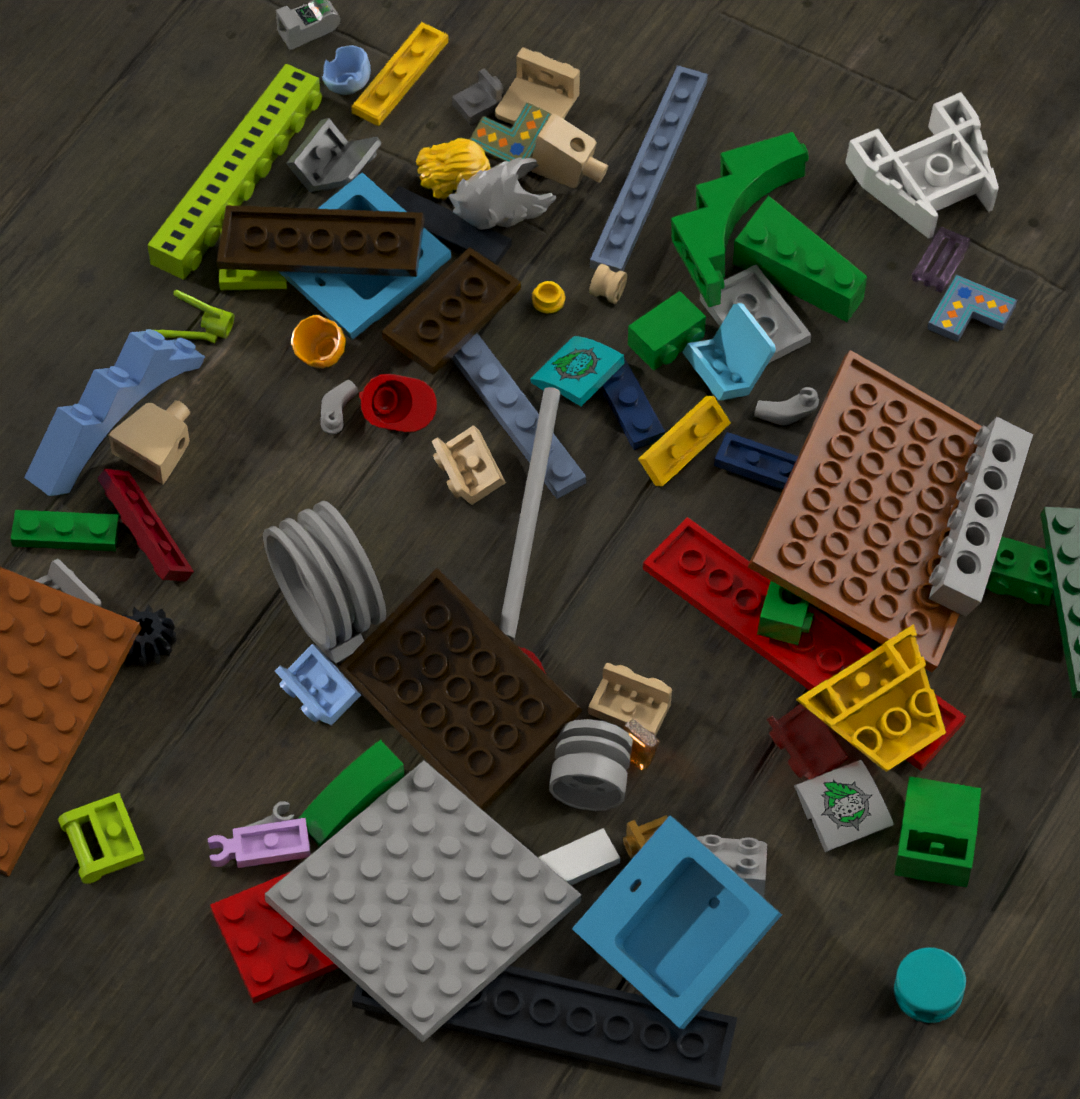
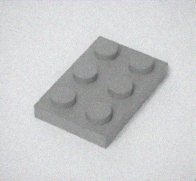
[700,265,811,364]

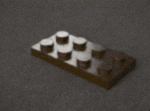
[382,247,521,375]

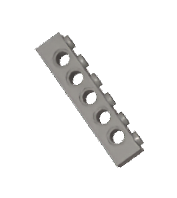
[928,417,1033,617]

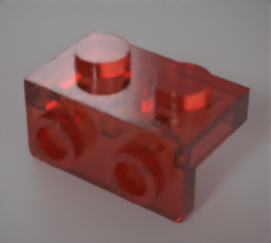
[767,704,849,780]

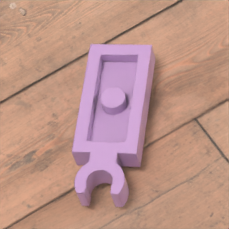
[208,818,311,868]

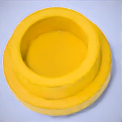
[532,281,565,313]

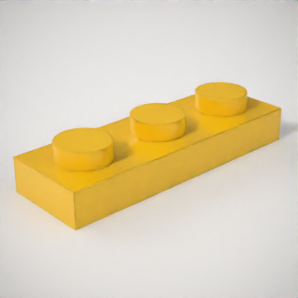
[638,396,731,486]

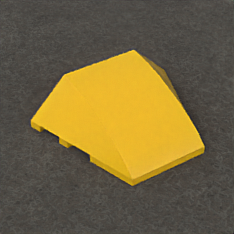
[796,624,946,772]

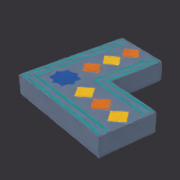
[928,275,1017,342]

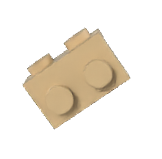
[432,425,506,505]
[588,663,672,740]

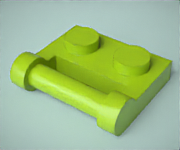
[58,793,145,884]

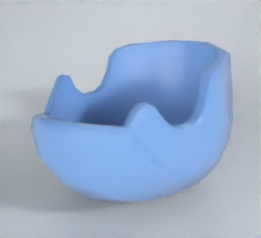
[322,45,371,95]

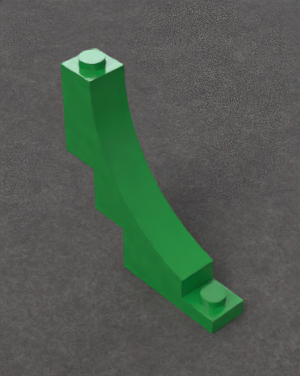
[671,132,809,307]

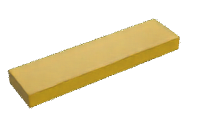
[351,22,448,127]

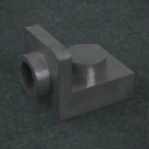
[452,68,504,125]

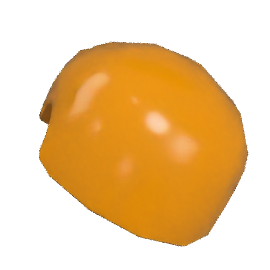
[291,315,346,369]

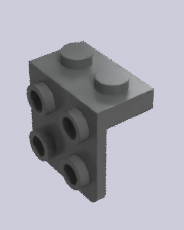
[286,118,382,192]

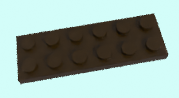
[217,205,425,277]

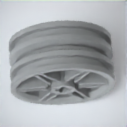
[263,501,386,651]

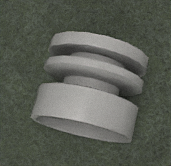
[549,719,633,811]

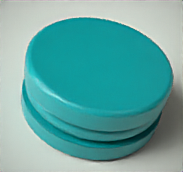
[894,948,966,1023]

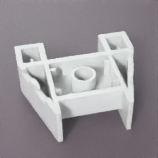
[845,92,999,238]

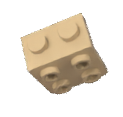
[495,47,580,125]

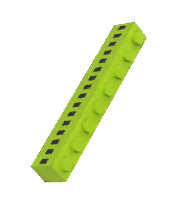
[148,64,322,280]

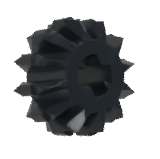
[122,604,177,667]

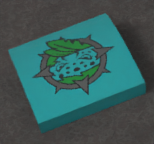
[530,336,624,406]

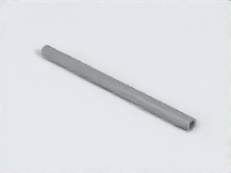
[499,387,560,641]

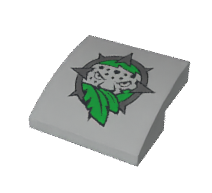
[794,760,894,852]

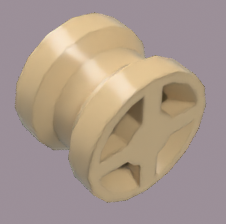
[589,264,627,304]

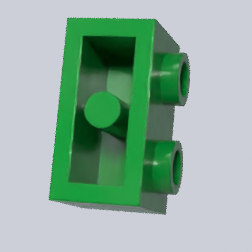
[628,291,706,371]
[986,537,1053,606]

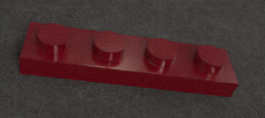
[97,469,194,581]

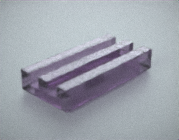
[912,227,971,293]

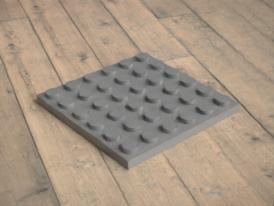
[265,761,581,1042]

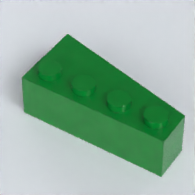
[733,196,867,322]

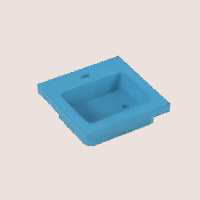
[278,172,452,340]
[572,816,782,1029]

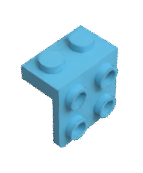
[683,303,776,401]

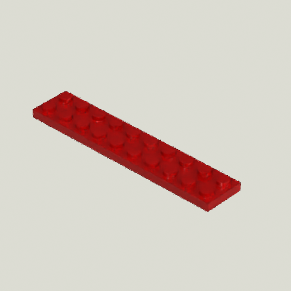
[643,517,966,771]

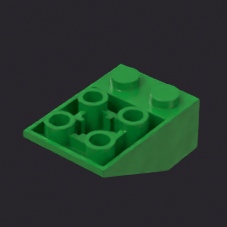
[894,776,981,888]

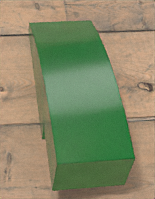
[298,740,404,847]

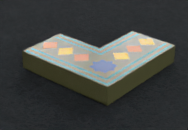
[469,102,551,163]

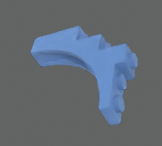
[24,329,205,496]

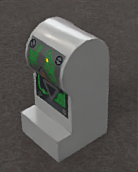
[276,0,341,50]

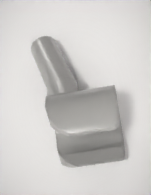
[244,801,294,827]

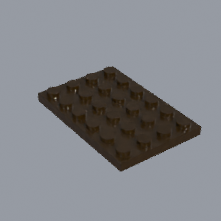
[338,568,583,811]

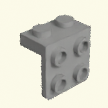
[696,835,767,898]

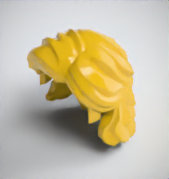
[416,138,491,200]

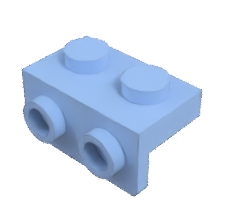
[275,644,361,725]

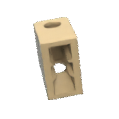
[531,113,608,188]
[108,400,190,484]

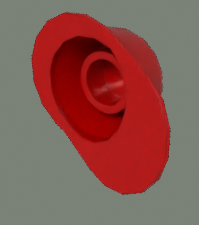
[359,374,437,432]

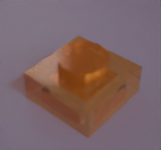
[623,719,660,771]

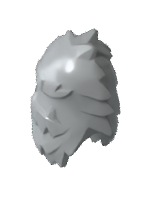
[449,158,556,230]

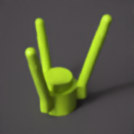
[154,290,234,343]

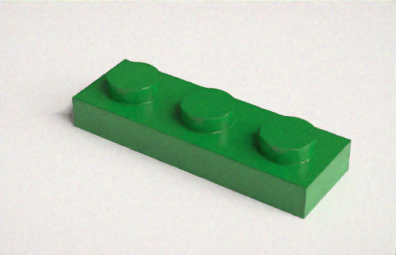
[10,510,120,551]

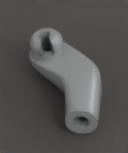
[321,380,358,435]
[754,387,819,425]

